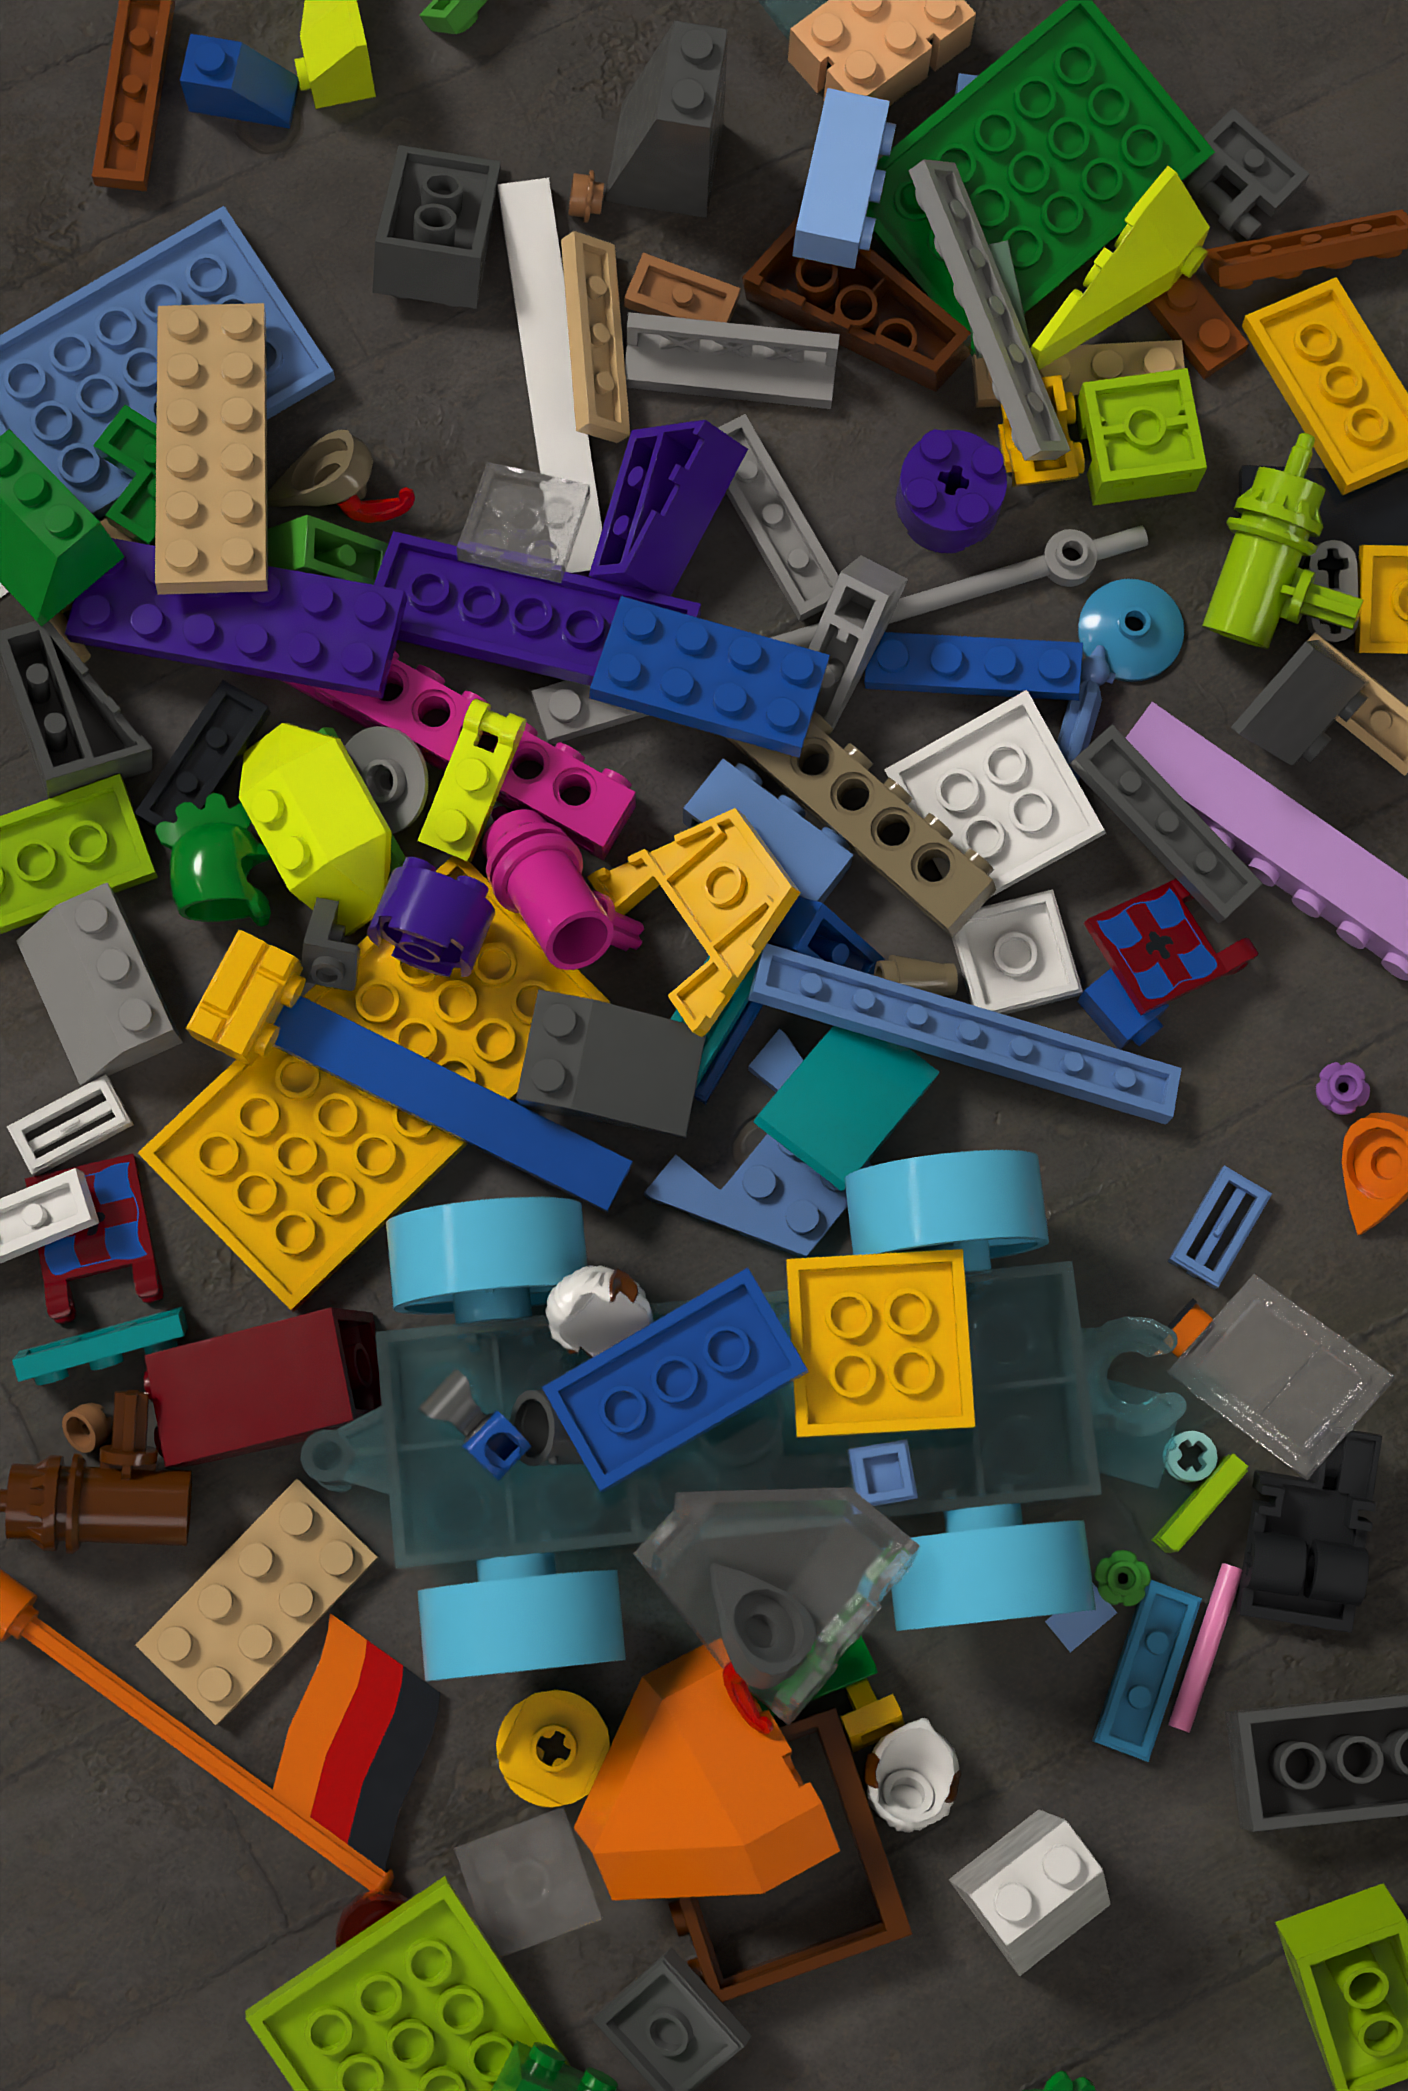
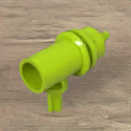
[1202,433,1364,649]

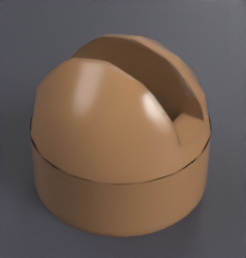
[62,1402,113,1453]

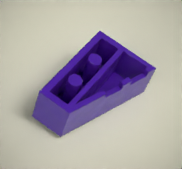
[589,420,748,596]

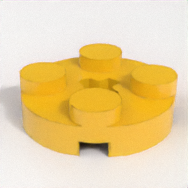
[496,1690,610,1808]

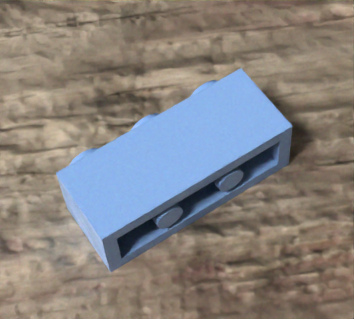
[792,88,896,269]

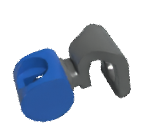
[417,1369,531,1482]

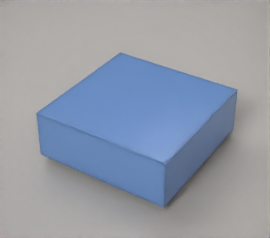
[847,1439,918,1509]

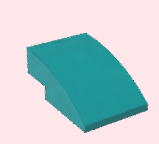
[753,1026,940,1191]

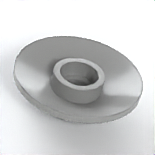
[345,726,429,834]

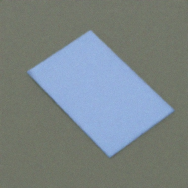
[1045,1583,1117,1652]

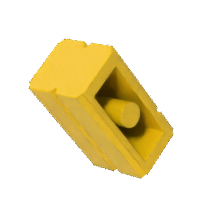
[186,930,306,1066]

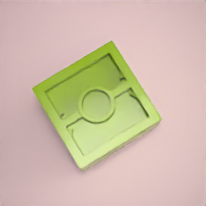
[1075,368,1207,506]

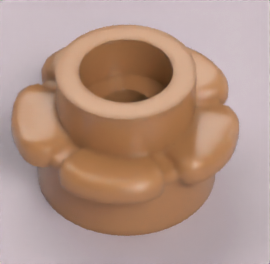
[568,170,604,223]

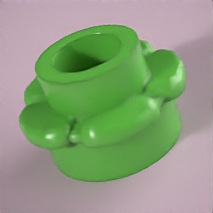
[1094,1550,1151,1606]

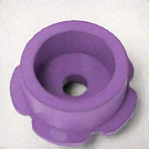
[1316,1062,1370,1115]

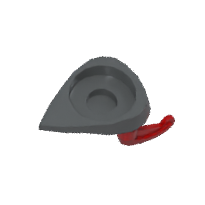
[709,1563,816,1734]

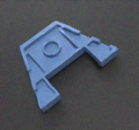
[644,1029,872,1258]

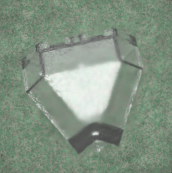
[633,1487,920,1726]

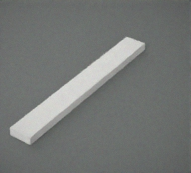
[498,178,602,577]

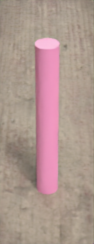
[1168,1563,1242,1733]

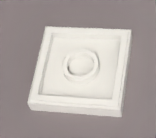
[952,889,1083,1015]

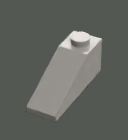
[808,555,908,735]

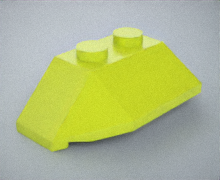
[238,723,392,936]

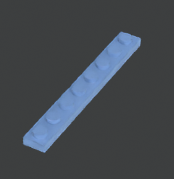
[748,943,1182,1125]

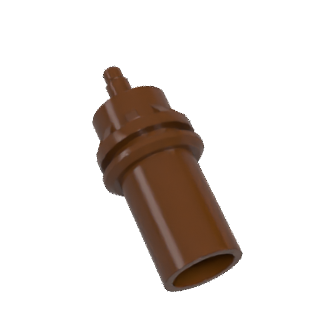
[0,1390,192,1554]

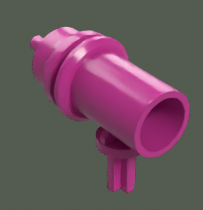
[482,806,645,970]

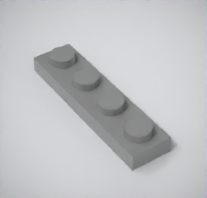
[718,414,839,622]

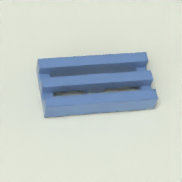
[1167,1165,1272,1290]

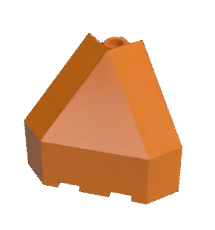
[574,1637,840,1900]

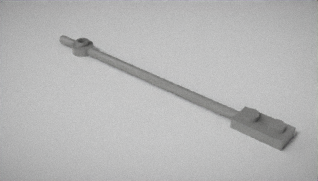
[532,525,1148,745]

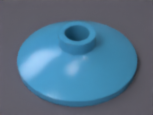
[1078,579,1184,682]

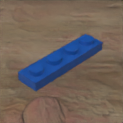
[864,632,1083,701]

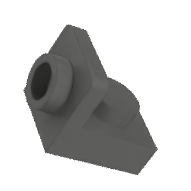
[301,897,360,991]

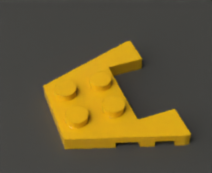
[587,808,801,1037]

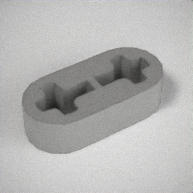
[1304,540,1359,643]

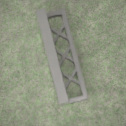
[625,312,840,409]

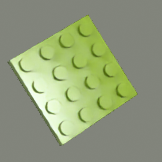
[245,1876,570,2091]

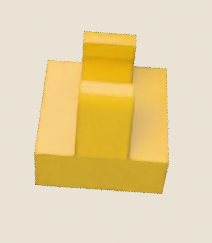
[841,1678,904,1753]

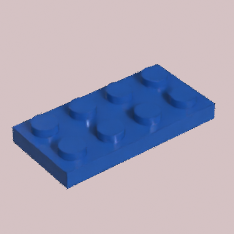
[589,596,830,758]
[542,1267,809,1493]

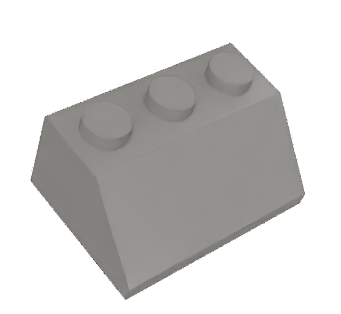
[16,883,183,1087]

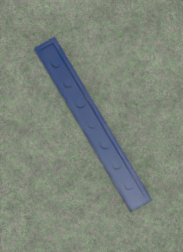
[274,996,633,1214]

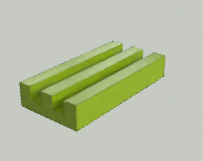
[1151,1453,1249,1553]

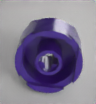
[895,429,1007,553]
[367,857,495,977]

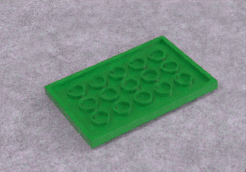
[866,0,1215,357]

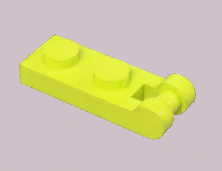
[417,698,526,862]

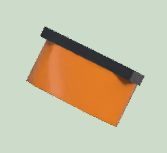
[1155,1298,1213,1358]

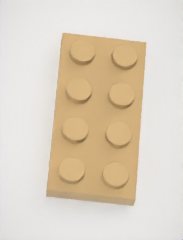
[136,1478,379,1725]

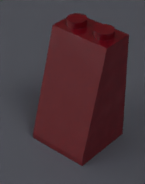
[144,1307,394,1467]

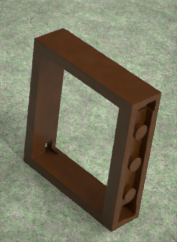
[668,1707,912,2002]

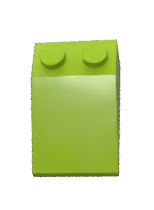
[1275,1883,1408,2091]

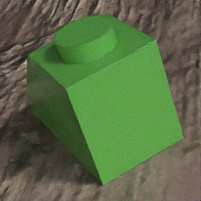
[268,515,388,585]

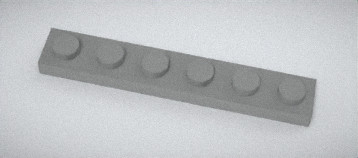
[909,159,1071,461]

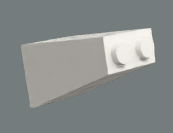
[949,1809,1110,1976]

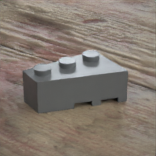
[0,621,152,799]

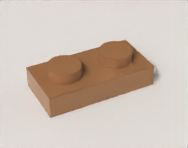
[624,253,741,323]

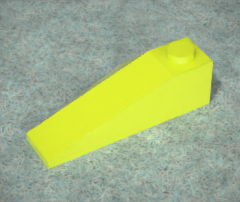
[294,0,376,109]
[1031,166,1210,370]

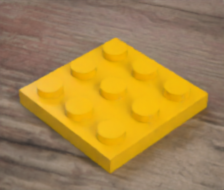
[786,1249,975,1438]

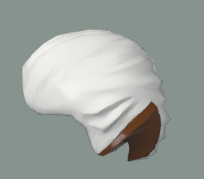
[546,1266,654,1358]
[864,1718,962,1833]

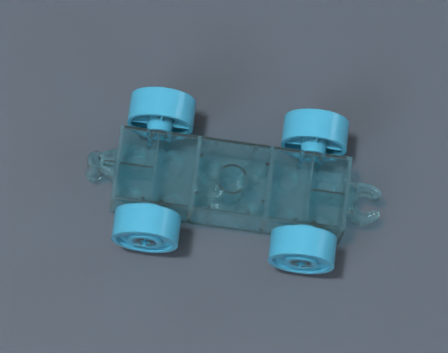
[301,1150,1187,1681]

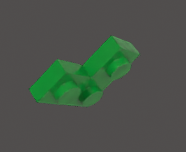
[93,405,156,546]

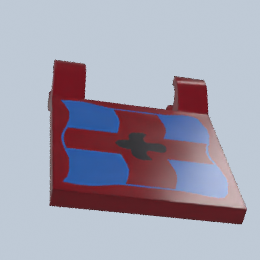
[1083,878,1258,1015]
[25,1153,164,1324]

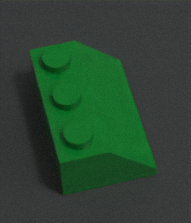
[0,429,124,627]

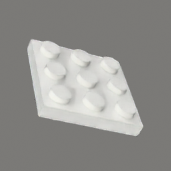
[884,690,1106,897]

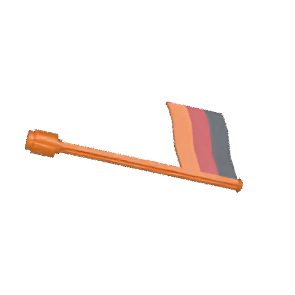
[0,1568,440,1899]

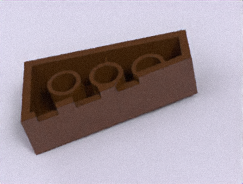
[742,215,971,392]

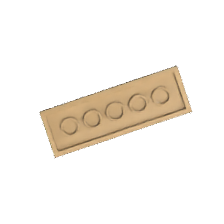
[155,303,268,595]

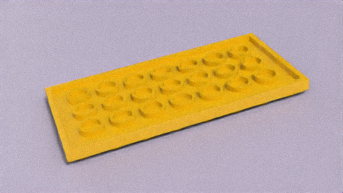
[138,855,611,1312]

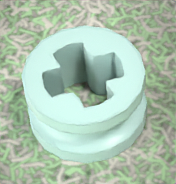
[1163,1431,1218,1483]

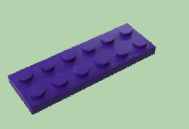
[374,531,701,686]
[65,538,408,699]

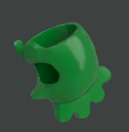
[155,793,272,927]

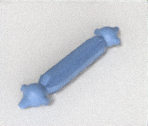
[1057,645,1115,782]

